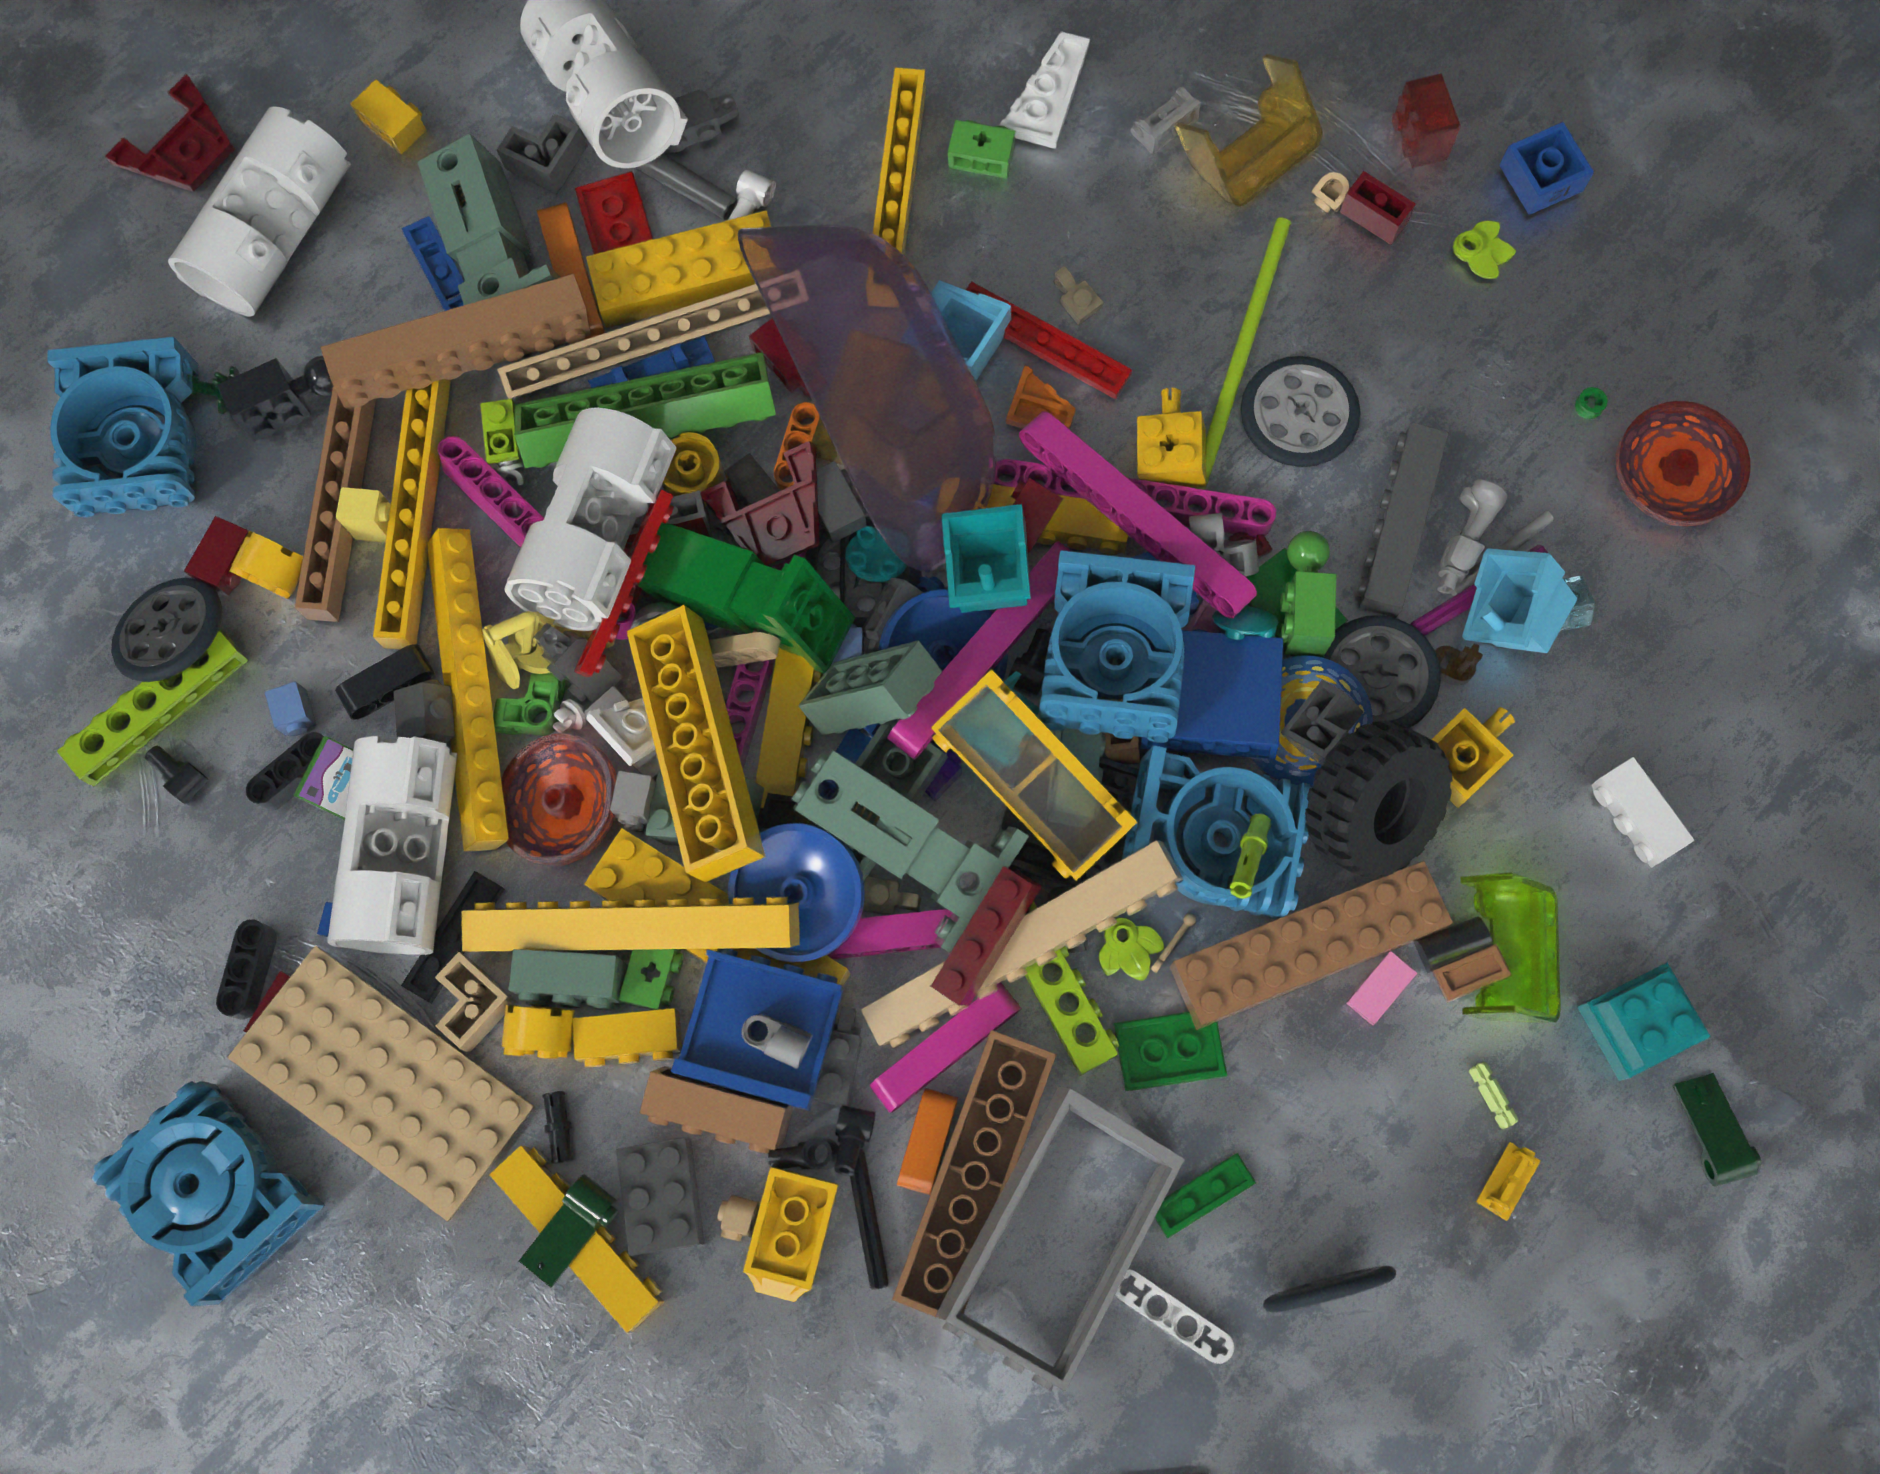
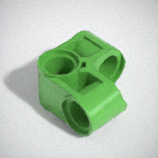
[493,673,565,736]

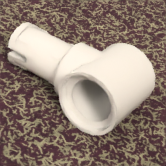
[728,169,776,220]

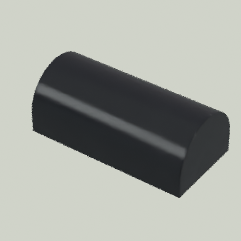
[1413,916,1492,974]

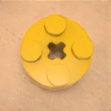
[662,432,724,505]
[229,531,303,600]
[501,1005,575,1059]

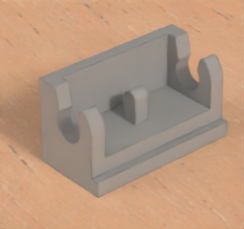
[1131,86,1201,155]

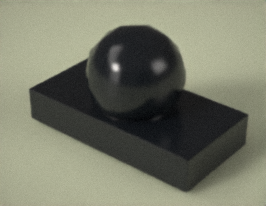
[759,793,822,829]

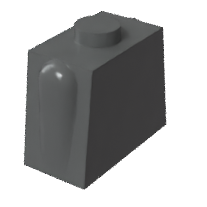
[394,679,455,743]

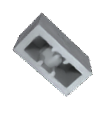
[610,771,656,832]

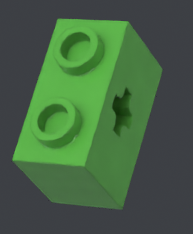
[948,120,1015,179]
[618,949,684,1010]

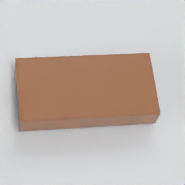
[1432,944,1512,1003]

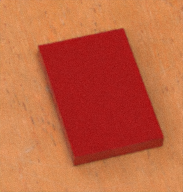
[574,171,654,254]

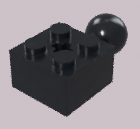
[217,356,333,442]

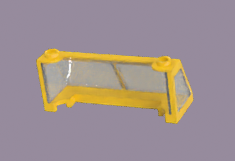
[931,669,1137,880]

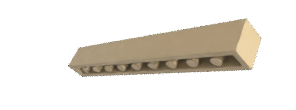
[497,270,809,399]
[860,841,1183,1048]

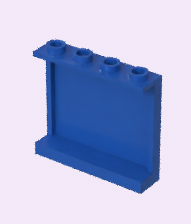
[1141,629,1283,760]
[671,948,844,1111]

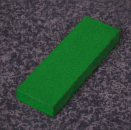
[1155,1153,1256,1238]

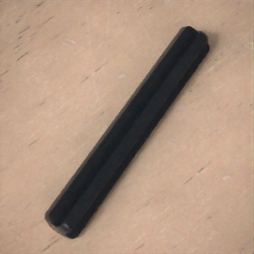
[850,1149,889,1290]

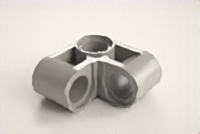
[1189,513,1259,576]
[741,1014,813,1069]

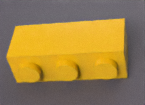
[573,1008,682,1068]

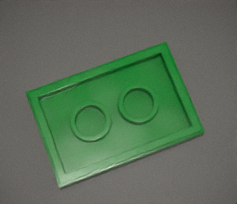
[1246,548,1348,657]
[1113,1012,1227,1092]

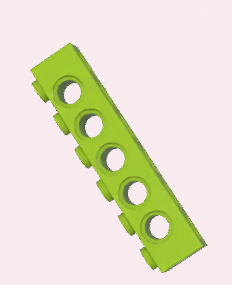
[57,628,249,787]
[1025,901,1119,1076]

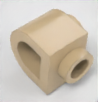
[1311,172,1350,213]
[717,1195,759,1242]

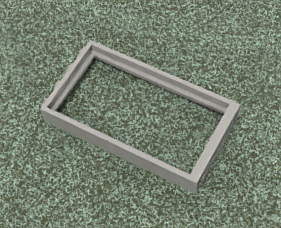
[936,1087,1184,1391]

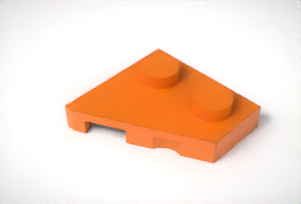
[1006,365,1076,429]

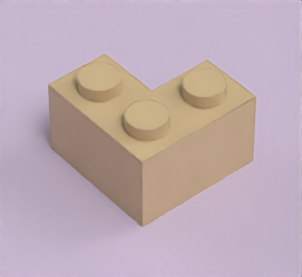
[435,952,517,1053]

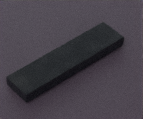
[401,871,505,1004]

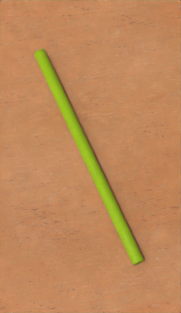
[1190,217,1291,490]

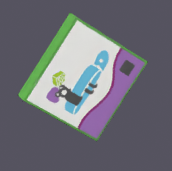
[293,736,353,820]

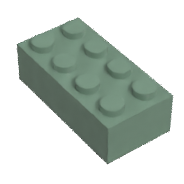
[798,640,942,735]

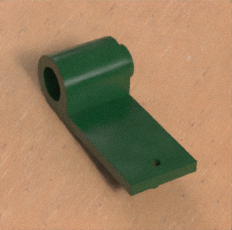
[1673,1073,1761,1187]
[519,1174,619,1288]

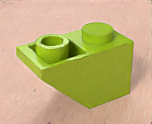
[480,398,521,464]

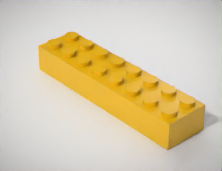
[627,605,766,882]
[584,828,850,987]

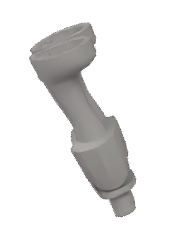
[1437,479,1508,594]

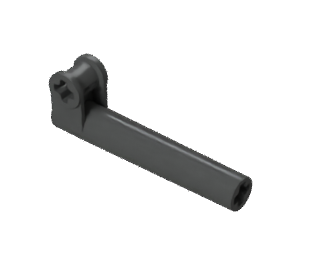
[634,153,737,220]

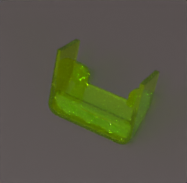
[1460,872,1561,1023]

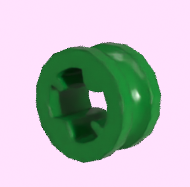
[1575,387,1608,419]

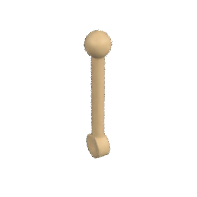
[1151,913,1197,973]

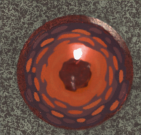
[1616,401,1751,526]
[501,733,617,866]

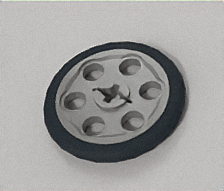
[1240,356,1361,467]

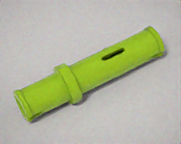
[1230,813,1272,899]

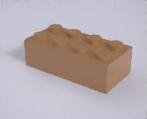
[639,1066,794,1153]

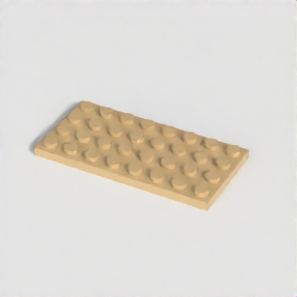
[227,946,535,1222]

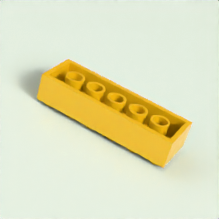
[586,210,784,328]

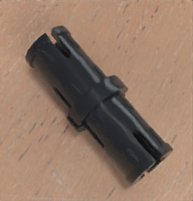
[542,1091,574,1164]

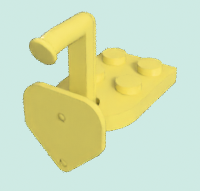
[482,611,615,689]

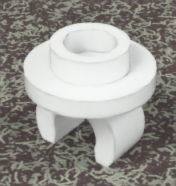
[493,460,524,485]
[553,699,586,735]

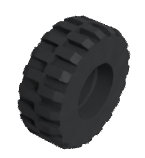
[1305,720,1452,878]

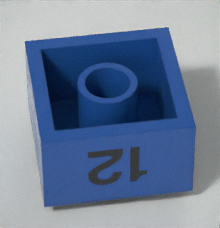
[1499,122,1594,215]

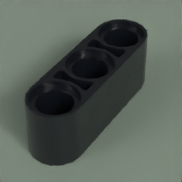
[335,644,435,720]
[246,732,324,811]
[216,919,277,1020]

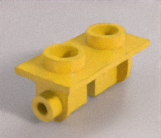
[1476,1142,1541,1221]

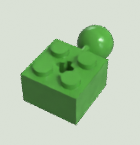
[1279,531,1336,657]

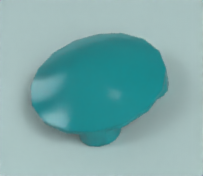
[845,526,910,582]
[1212,605,1279,640]

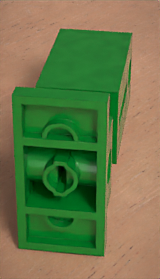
[635,523,856,674]

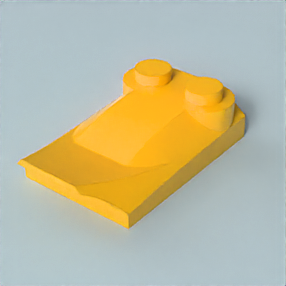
[743,1167,839,1302]

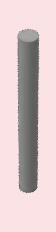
[1451,511,1554,596]

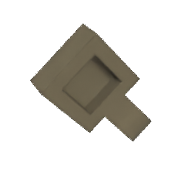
[1053,266,1104,325]
[863,876,921,915]

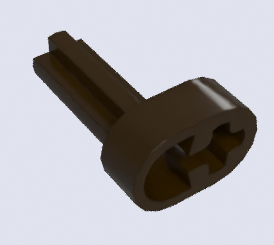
[1435,643,1483,686]

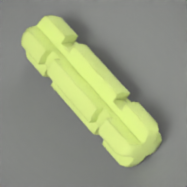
[1469,1062,1518,1129]

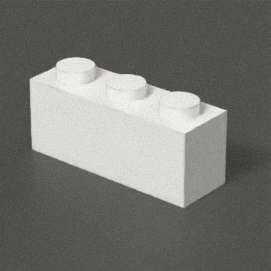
[1591,757,1695,868]

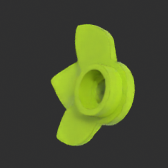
[1453,221,1516,279]
[1099,917,1164,981]

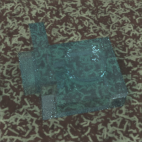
[1561,576,1595,630]

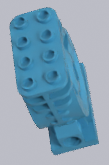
[48,337,198,517]
[1039,550,1195,743]
[1122,745,1311,920]
[92,1081,325,1306]

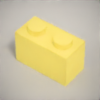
[336,487,391,543]

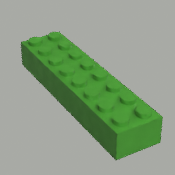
[514,352,776,468]

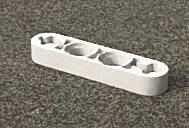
[1115,1269,1234,1364]

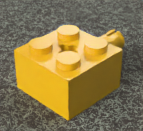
[1137,387,1206,487]
[1431,707,1515,808]

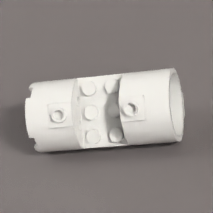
[520,0,688,168]
[168,106,351,316]
[505,408,677,631]
[327,736,457,955]

